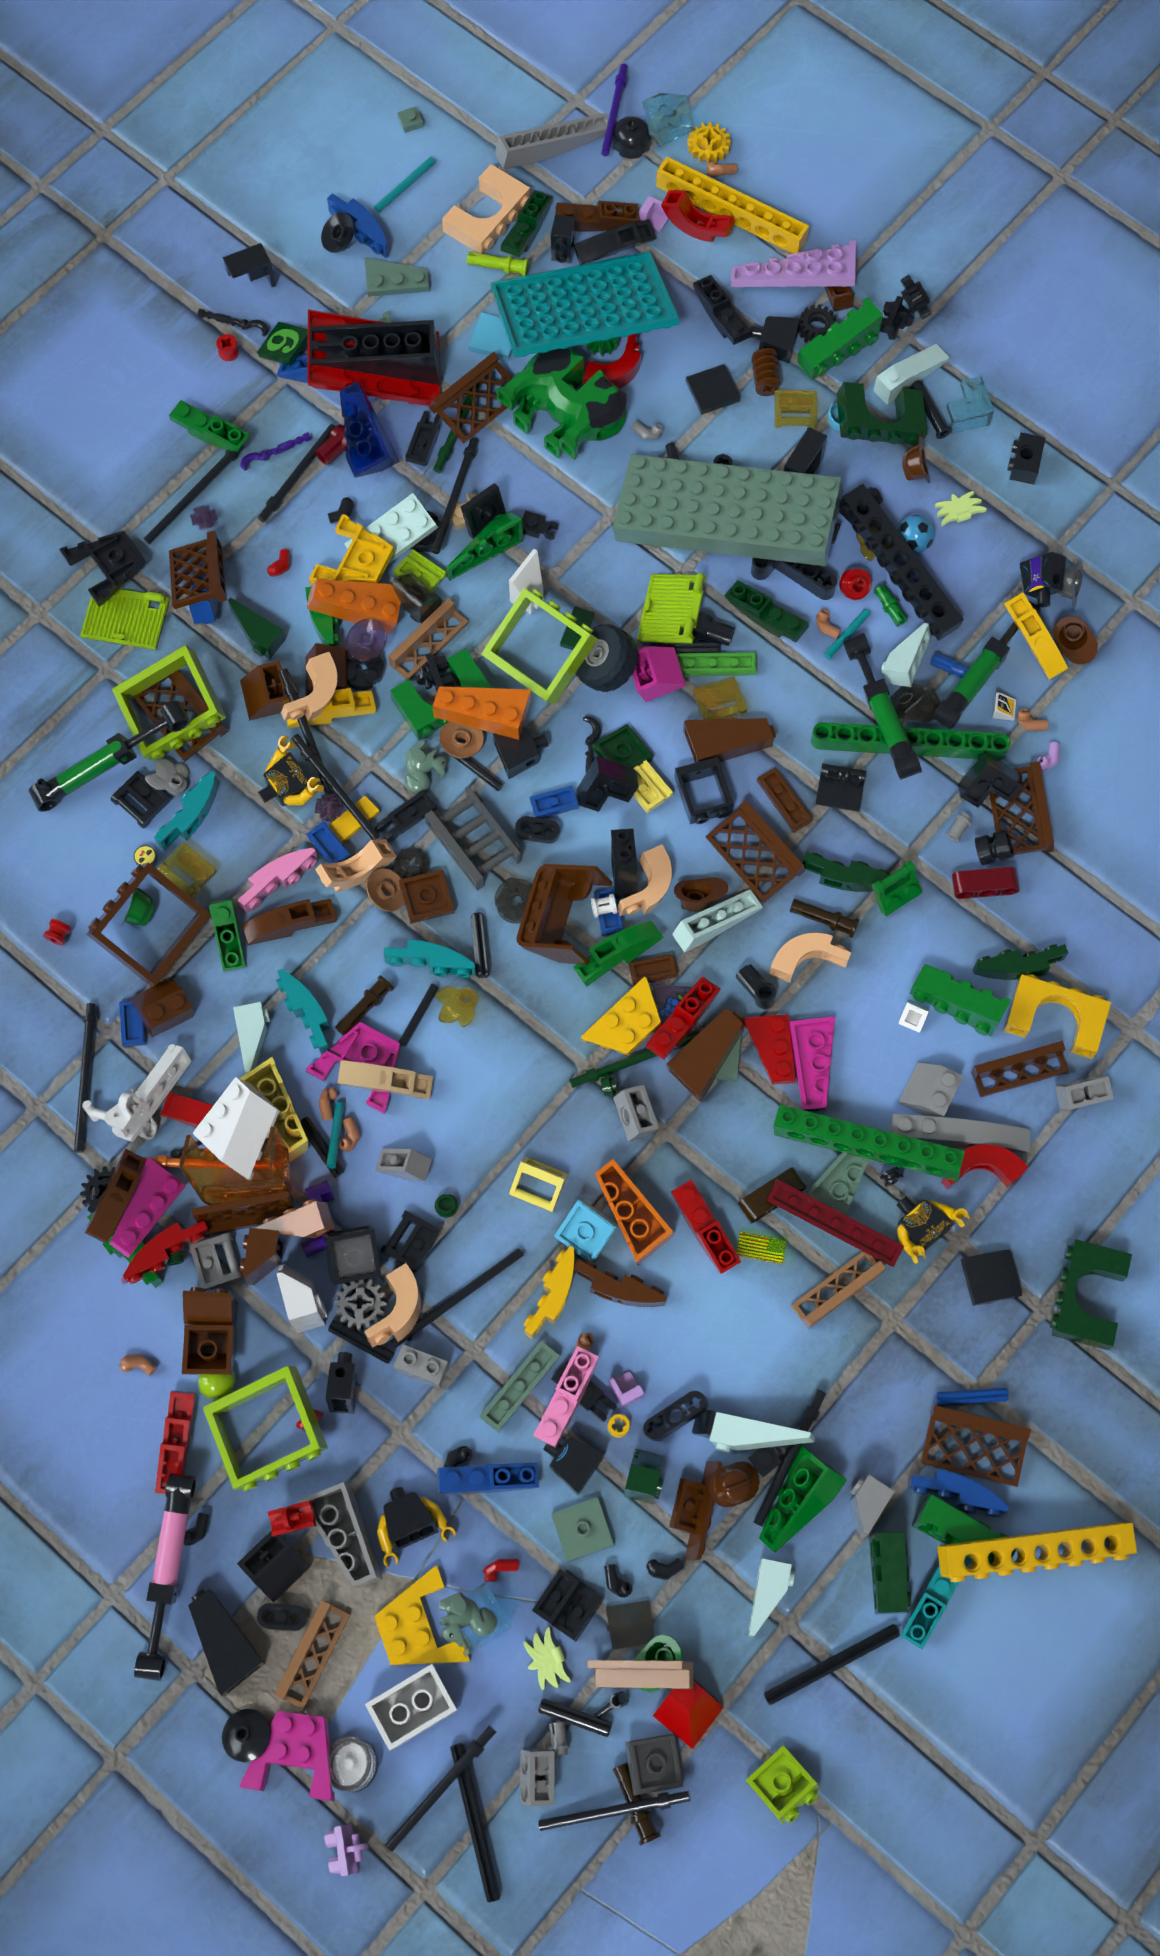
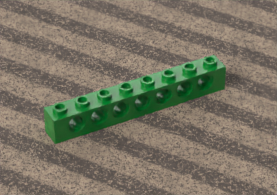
[773,1105,965,1182]

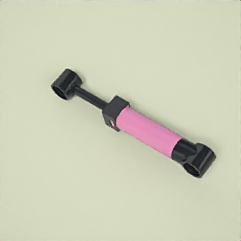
[134,1473,196,1681]

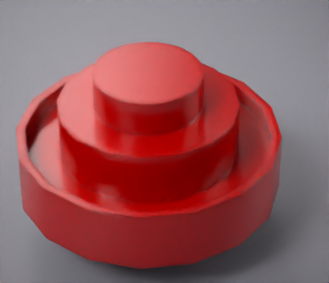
[839,567,872,600]

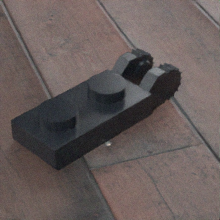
[405,410,442,466]
[375,790,437,843]
[551,1360,617,1422]

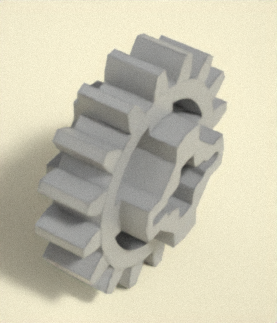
[334,1279,387,1331]

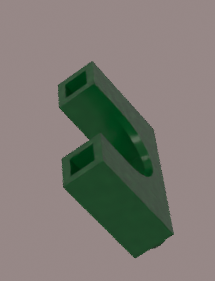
[836,382,928,446]
[1050,1239,1132,1350]

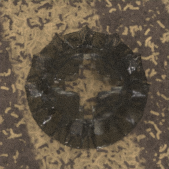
[393,846,430,879]

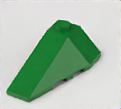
[446,511,523,581]
[759,1446,847,1553]

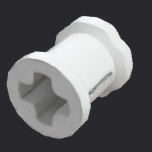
[591,894,617,918]

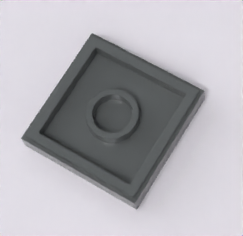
[625,1733,684,1795]

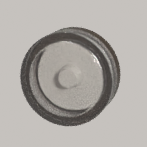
[329,1737,378,1792]

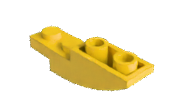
[1004,592,1068,680]
[286,688,376,728]
[523,1246,574,1340]

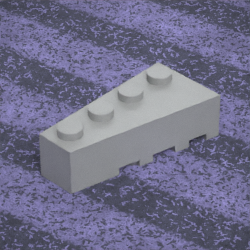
[298,1482,383,1588]

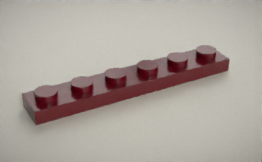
[766,1179,904,1267]

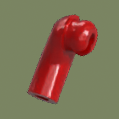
[267,549,290,577]
[483,1559,519,1582]

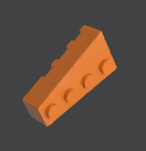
[307,579,404,634]
[433,686,532,740]
[594,1159,674,1265]

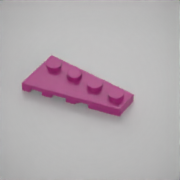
[789,1016,835,1112]
[109,1157,186,1258]

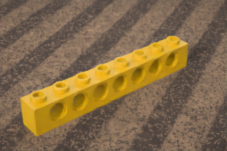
[656,156,809,254]
[937,1522,1137,1582]

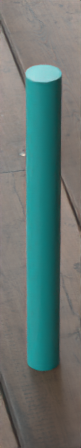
[374,156,436,213]

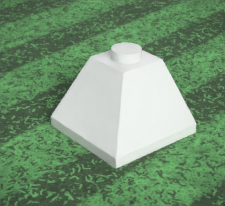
[509,549,544,614]

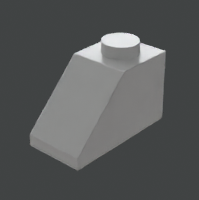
[376,1148,432,1181]

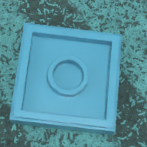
[469,312,512,360]
[554,1197,618,1263]

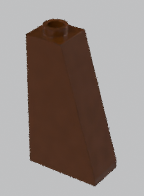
[683,718,776,763]
[666,1008,744,1102]

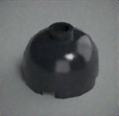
[612,116,652,159]

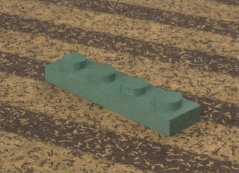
[479,1341,560,1433]

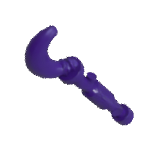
[240,432,311,471]

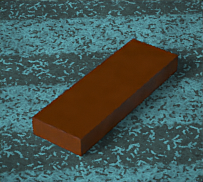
[757,767,813,833]

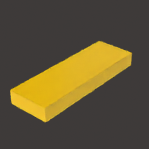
[328,796,380,845]

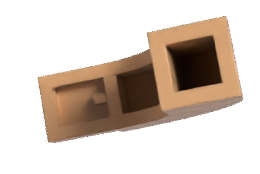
[281,652,337,721]
[315,839,397,892]
[617,844,672,916]
[769,933,851,983]
[364,1263,421,1348]

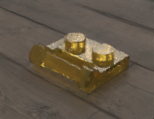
[774,390,817,428]
[692,677,747,720]
[157,841,217,899]

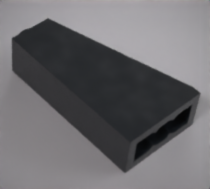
[188,1589,265,1696]

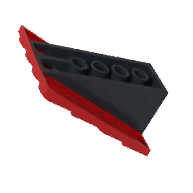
[307,309,441,406]

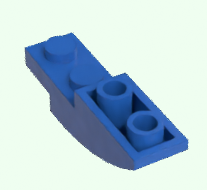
[327,193,389,258]
[437,1462,539,1494]
[907,1469,1009,1517]

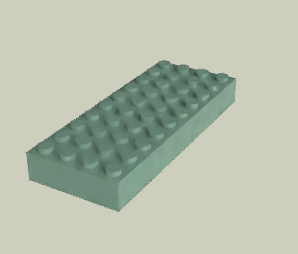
[612,454,842,566]

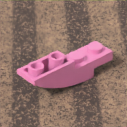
[238,848,318,914]
[533,1346,599,1448]

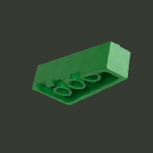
[797,297,883,380]
[909,964,1011,1036]
[912,1495,1016,1573]

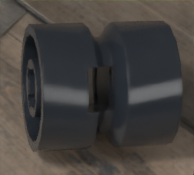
[975,829,1014,866]

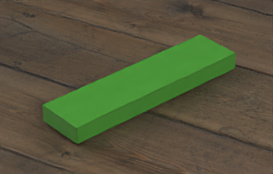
[677,652,756,676]

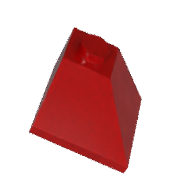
[653,1681,723,1749]

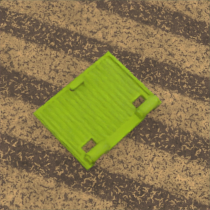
[636,573,707,644]
[80,583,170,650]

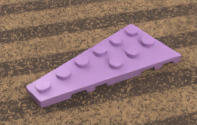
[731,240,856,288]

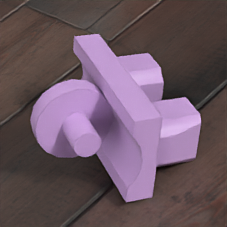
[324,1824,369,1876]

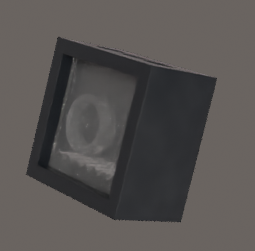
[323,1225,381,1285]

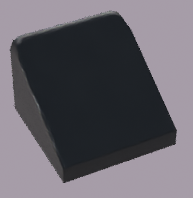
[692,1410,716,1438]

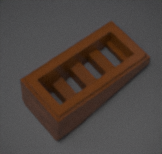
[824,286,854,311]

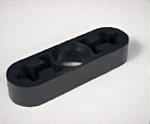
[643,1391,708,1441]

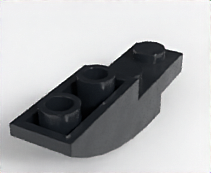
[573,219,656,265]
[693,275,752,345]

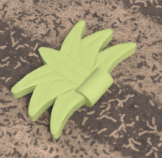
[935,491,987,526]
[524,1627,571,1690]

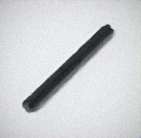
[764,1624,900,1705]
[450,1743,500,1903]

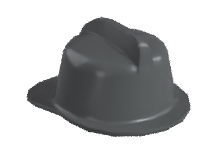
[1058,563,1083,611]

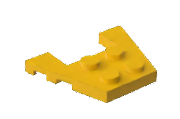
[309,514,395,585]
[374,1566,470,1665]

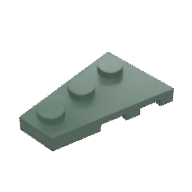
[365,258,429,297]
[806,1152,869,1215]

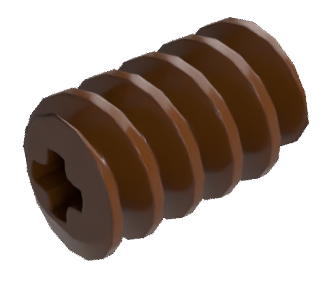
[751,348,781,396]

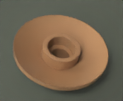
[439,722,484,758]
[366,868,404,912]

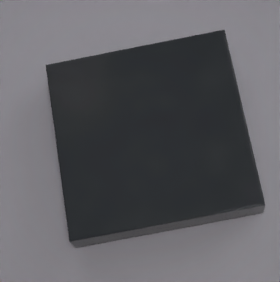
[686,364,740,415]
[461,483,506,539]

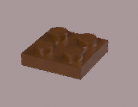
[399,869,454,924]

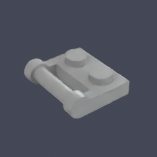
[189,1233,244,1291]

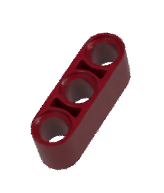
[952,867,1020,899]

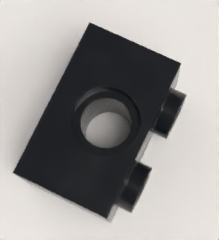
[551,214,576,263]
[1007,432,1046,485]

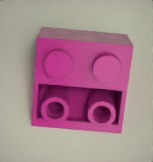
[633,647,686,702]

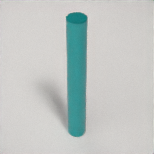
[824,609,871,660]
[326,1102,345,1169]

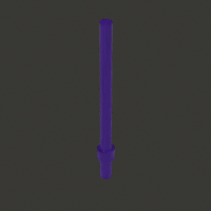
[601,63,628,157]

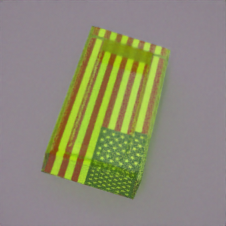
[736,1232,787,1265]

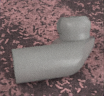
[631,421,663,440]

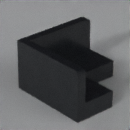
[223,243,276,287]
[958,752,1024,808]
[577,756,639,812]

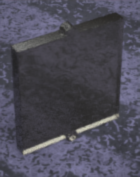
[606,1600,655,1650]

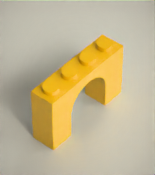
[1003,974,1111,1059]

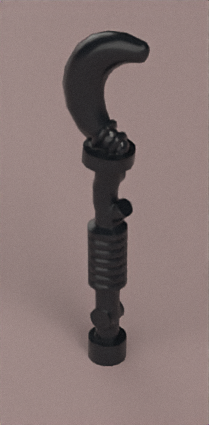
[198,308,269,337]
[583,716,602,773]

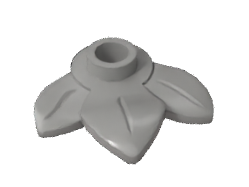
[145,759,189,796]

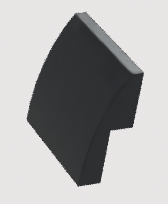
[960,1249,1023,1306]
[532,1568,604,1642]

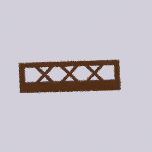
[971,1041,1069,1098]

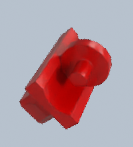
[267,1501,317,1537]

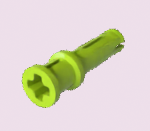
[467,251,530,276]

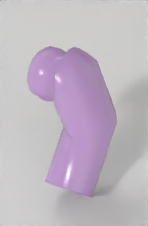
[1037,742,1060,770]

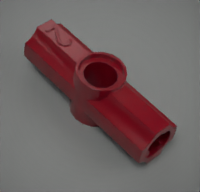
[315,411,372,465]

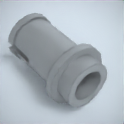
[946,812,972,842]
[549,1722,570,1756]

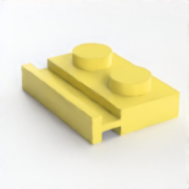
[633,760,673,813]

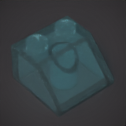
[642,93,695,147]

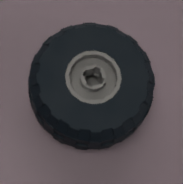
[575,624,638,692]

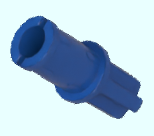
[930,653,970,678]

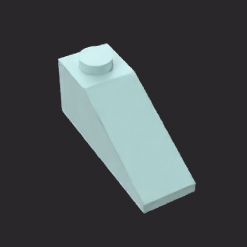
[882,623,931,687]
[233,1002,270,1074]
[748,1559,795,1637]

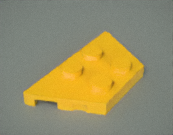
[581,976,662,1056]

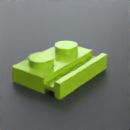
[393,549,447,598]

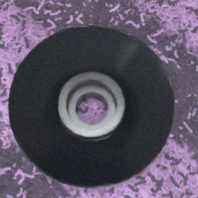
[321,212,355,253]
[222,1709,271,1762]

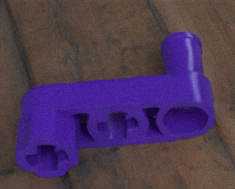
[301,1180,335,1258]

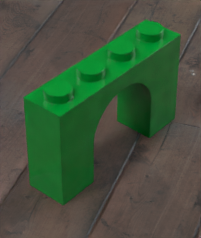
[390,648,492,740]

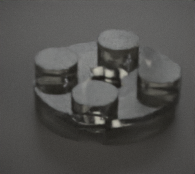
[494,878,532,924]

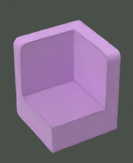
[639,196,669,233]
[609,1372,644,1409]

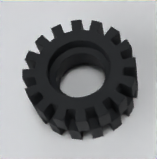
[798,305,837,343]

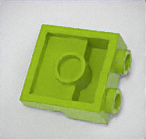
[745,1745,820,1825]

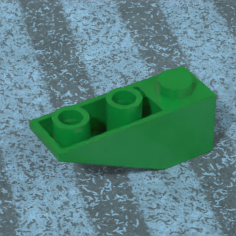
[209,897,246,972]

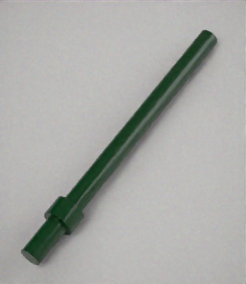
[433,383,482,473]
[569,1031,699,1088]

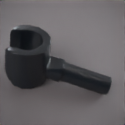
[594,1691,629,1718]

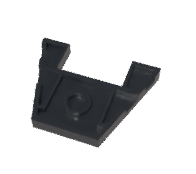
[59,531,146,607]

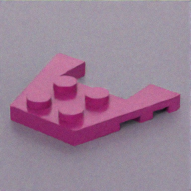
[306,1022,401,1115]
[239,1711,335,1802]

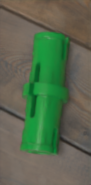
[874,584,908,627]

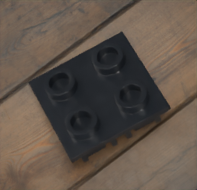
[815,763,866,812]

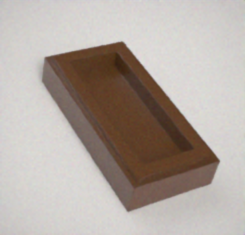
[628,953,678,986]

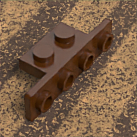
[669,1461,722,1561]

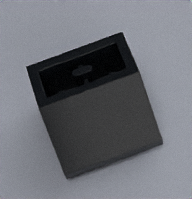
[237,1531,311,1603]

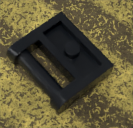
[110,771,170,828]
[380,1211,441,1273]

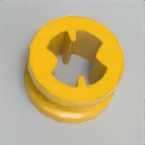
[607,1414,630,1438]

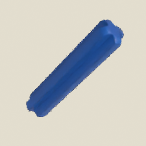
[936,1388,1009,1406]

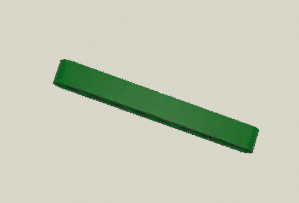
[811,722,1011,760]

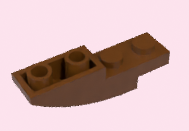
[555,201,640,232]
[242,899,337,946]
[85,1149,147,1244]
[574,1259,667,1307]

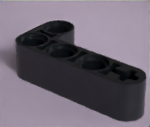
[751,558,837,600]

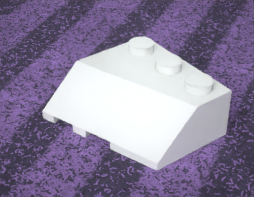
[193,1077,280,1181]
[276,1264,328,1333]

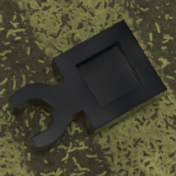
[522,510,558,540]

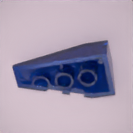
[340,381,400,478]

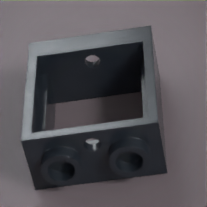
[784,427,828,474]
[674,757,734,824]
[611,828,637,899]

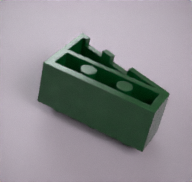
[624,1449,664,1504]
[869,1532,912,1615]

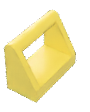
[509,1156,569,1212]

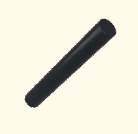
[452,756,503,791]
[398,984,439,1047]

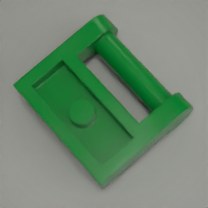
[872,860,922,916]

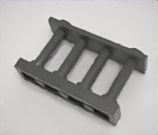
[425,786,522,891]

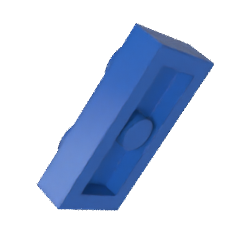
[529,786,579,818]

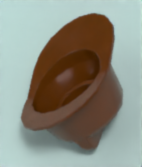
[902,431,930,483]
[1053,616,1098,664]
[674,877,728,912]
[708,1461,760,1507]

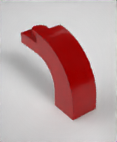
[661,190,735,242]
[583,334,641,389]
[941,1144,1029,1190]

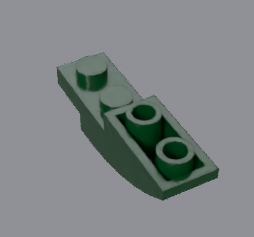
[501,190,553,257]
[725,580,809,642]
[802,852,890,892]
[973,944,1068,980]

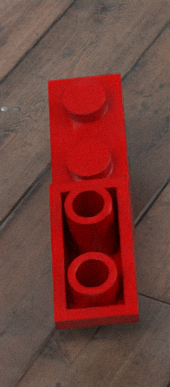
[645,976,721,1060]
[671,1179,741,1274]
[121,1220,208,1285]

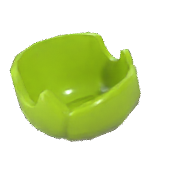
[198,1370,236,1401]

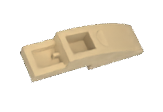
[337,1060,433,1100]

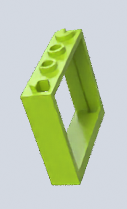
[481,588,598,705]
[112,645,226,761]
[203,1366,328,1492]

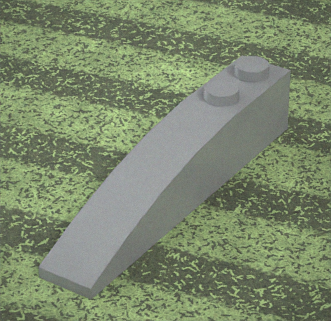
[495,113,609,169]
[889,1114,1030,1153]

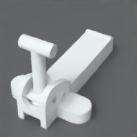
[82,1044,192,1142]

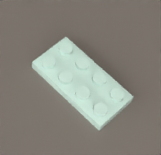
[345,493,438,564]

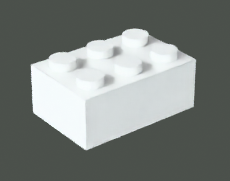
[365,1664,458,1751]

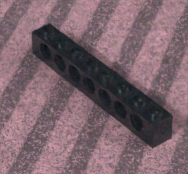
[839,484,964,641]

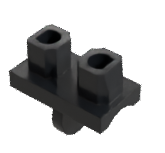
[880,296,914,340]
[416,653,455,692]

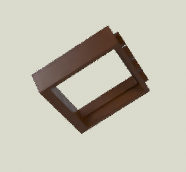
[86,863,211,986]

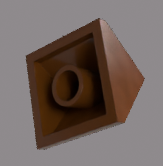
[305,643,347,696]

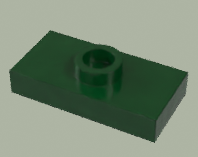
[560,606,595,650]

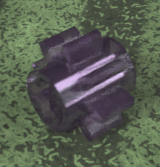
[190,504,217,530]
[315,794,343,821]

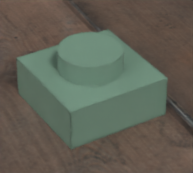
[397,107,423,133]

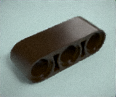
[737,1167,807,1224]

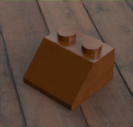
[130,978,193,1037]
[182,1325,237,1375]

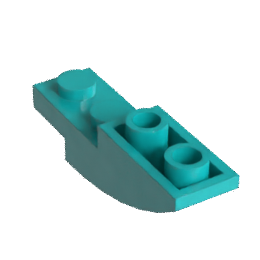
[154,770,219,850]
[384,940,476,978]
[276,969,330,1055]
[900,1556,971,1650]

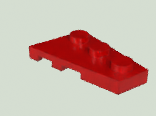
[742,1014,796,1085]

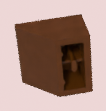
[240,661,290,721]
[240,1228,284,1285]
[183,1287,238,1328]

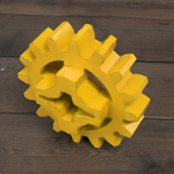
[687,122,731,164]

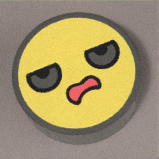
[133,845,157,866]

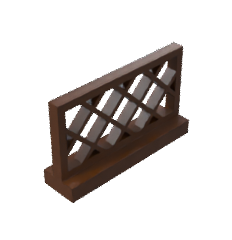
[429,352,521,444]
[169,530,227,609]
[134,670,228,762]
[989,761,1054,855]
[705,801,805,904]
[192,1191,295,1236]
[920,1405,1031,1487]

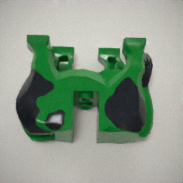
[496,347,627,460]

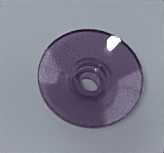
[346,619,387,661]

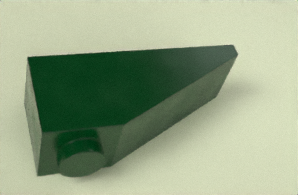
[228,597,285,659]

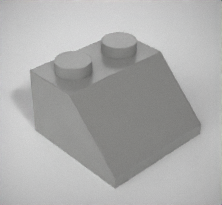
[898,1062,963,1117]
[850,1475,895,1539]

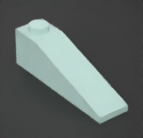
[874,344,950,405]
[672,890,763,953]
[709,1412,815,1453]

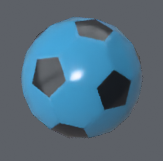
[897,514,935,553]

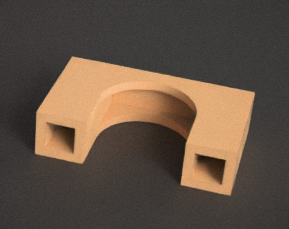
[442,164,530,254]

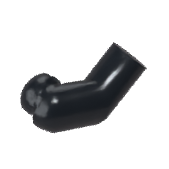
[646,1558,685,1580]
[604,1564,633,1598]

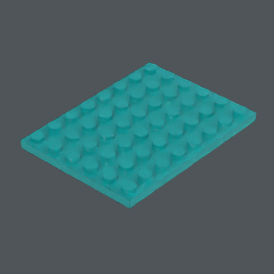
[490,252,679,357]

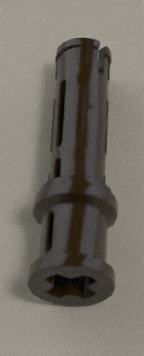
[789,898,860,938]
[335,975,394,1036]
[612,1762,661,1846]

